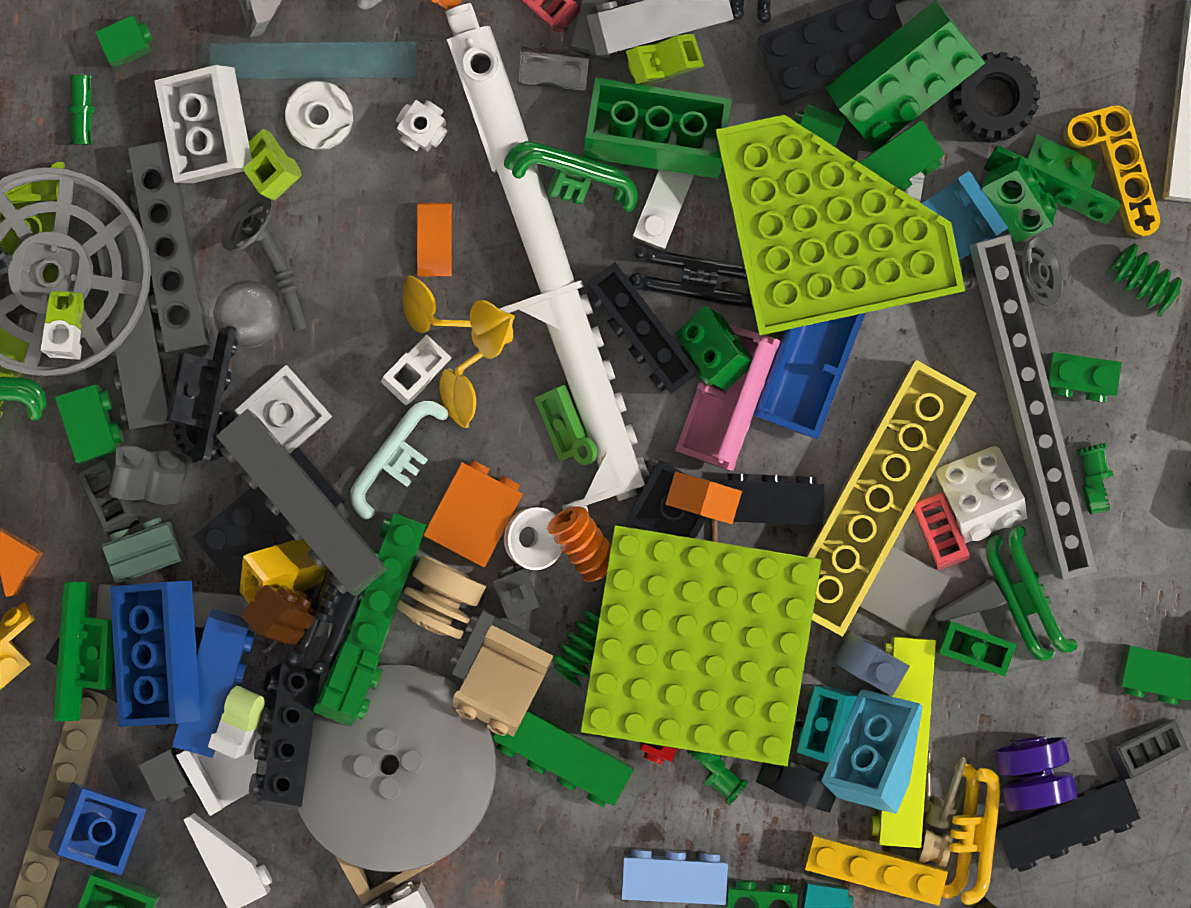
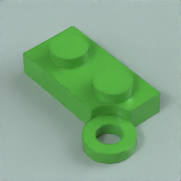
[534,385,597,465]

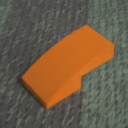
[417,202,453,276]

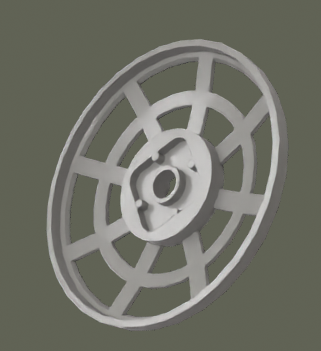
[0,167,151,377]

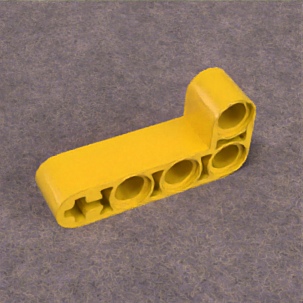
[1062,105,1160,239]

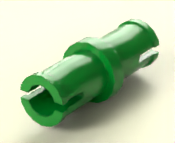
[67,75,95,145]

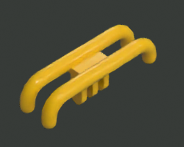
[942,763,1001,905]

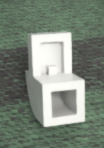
[381,335,451,406]

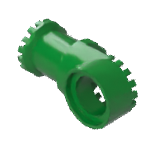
[1076,442,1114,515]
[686,750,748,805]

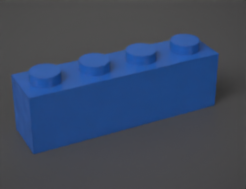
[172,609,256,758]

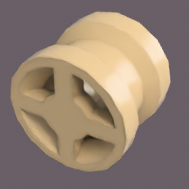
[917,828,953,868]

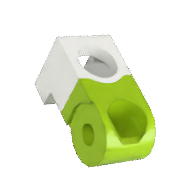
[41,290,84,360]

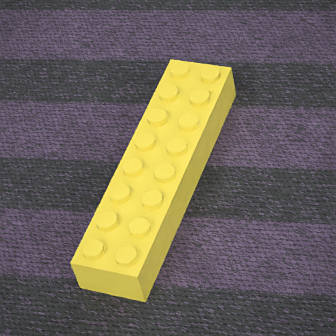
[805,360,977,637]

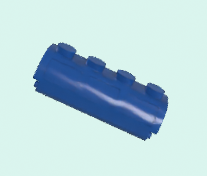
[753,313,865,439]

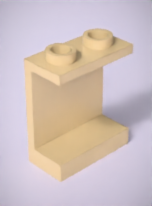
[452,625,553,737]

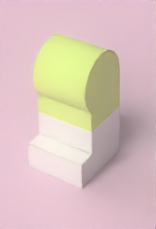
[208,686,264,759]

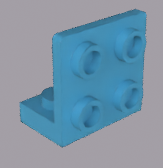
[922,171,1008,261]

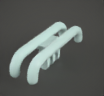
[349,401,449,519]

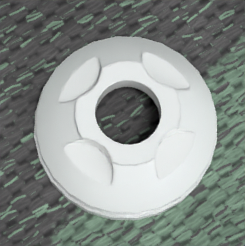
[504,507,562,570]

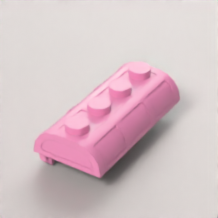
[675,324,781,472]

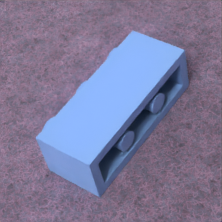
[621,848,728,905]

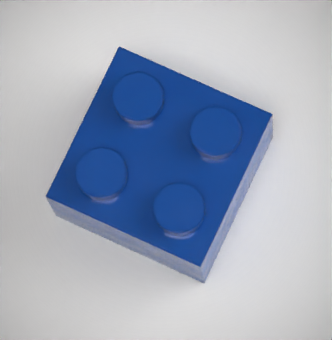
[48,782,146,875]

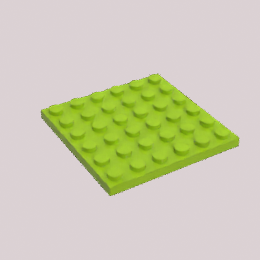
[581,525,822,766]

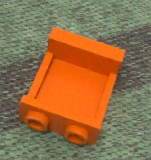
[423,459,524,568]

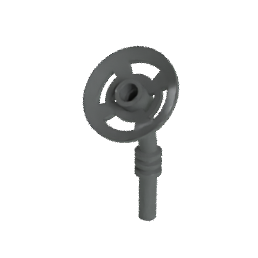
[222,194,307,332]
[961,238,1062,306]

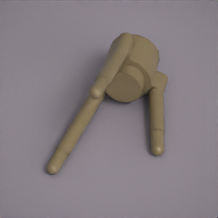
[924,750,966,830]

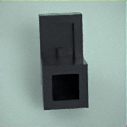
[756,759,836,813]

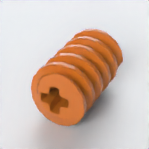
[546,506,611,582]

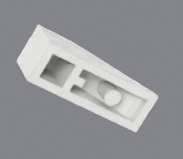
[632,170,694,251]
[184,813,272,908]

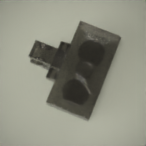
[518,25,590,91]

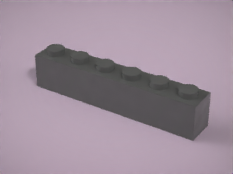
[89,222,172,430]
[216,408,388,596]

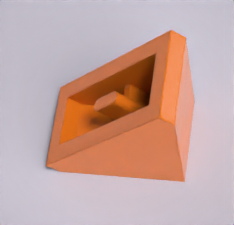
[665,471,742,524]
[0,528,44,597]

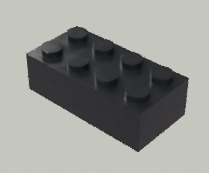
[757,0,903,106]
[192,447,347,590]

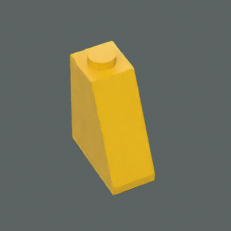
[239,539,328,603]

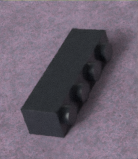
[996,777,1141,872]

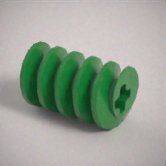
[1105,243,1182,317]
[551,610,600,688]

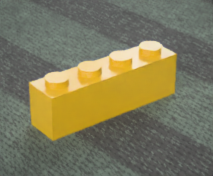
[802,832,948,906]

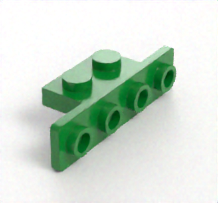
[984,134,1121,225]
[53,581,114,722]

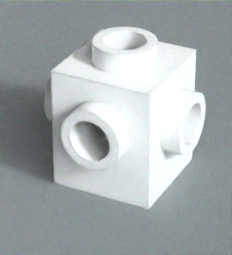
[396,100,447,152]

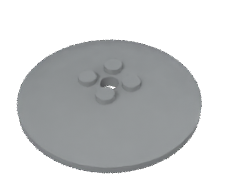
[298,664,496,872]

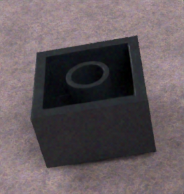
[626,460,707,538]

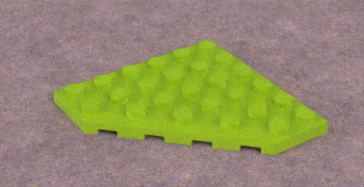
[716,115,965,335]

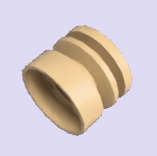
[396,555,486,639]

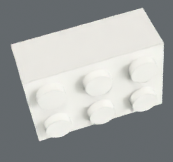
[154,65,252,183]

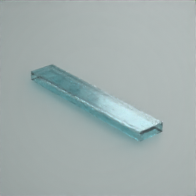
[210,42,417,79]

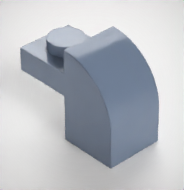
[833,630,910,696]

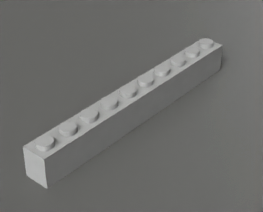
[968,235,1097,580]

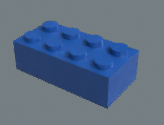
[110,581,201,727]

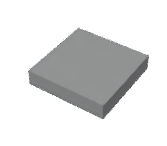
[860,546,950,638]

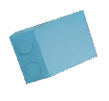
[821,689,923,814]

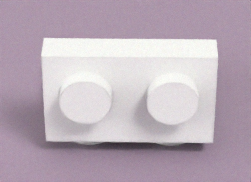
[936,446,1028,543]

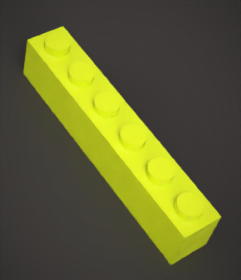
[871,636,936,848]

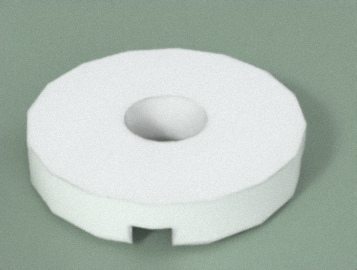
[285,81,354,150]

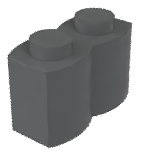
[109,446,185,505]

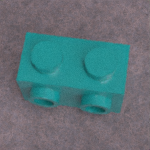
[797,686,858,763]

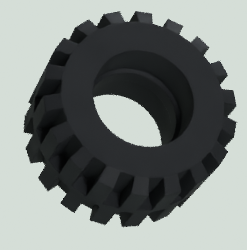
[949,52,1040,143]

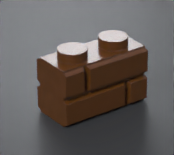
[241,585,317,645]

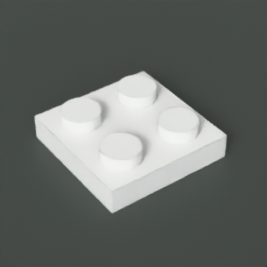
[235,365,333,454]

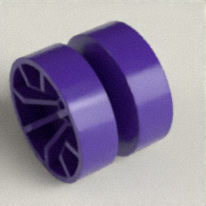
[994,736,1078,811]

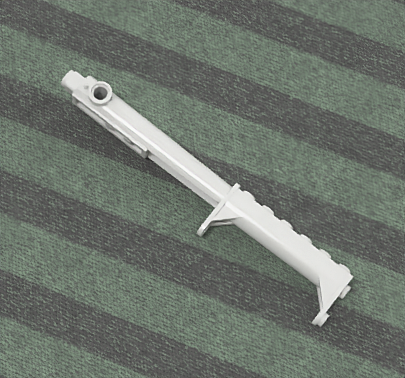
[445,3,649,512]

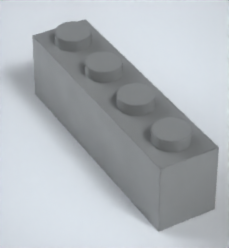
[586,0,734,56]

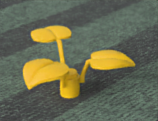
[402,276,515,428]

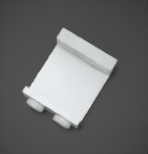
[176,725,263,816]

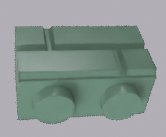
[102,518,184,584]

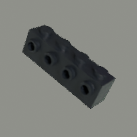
[587,262,699,395]
[249,663,320,811]

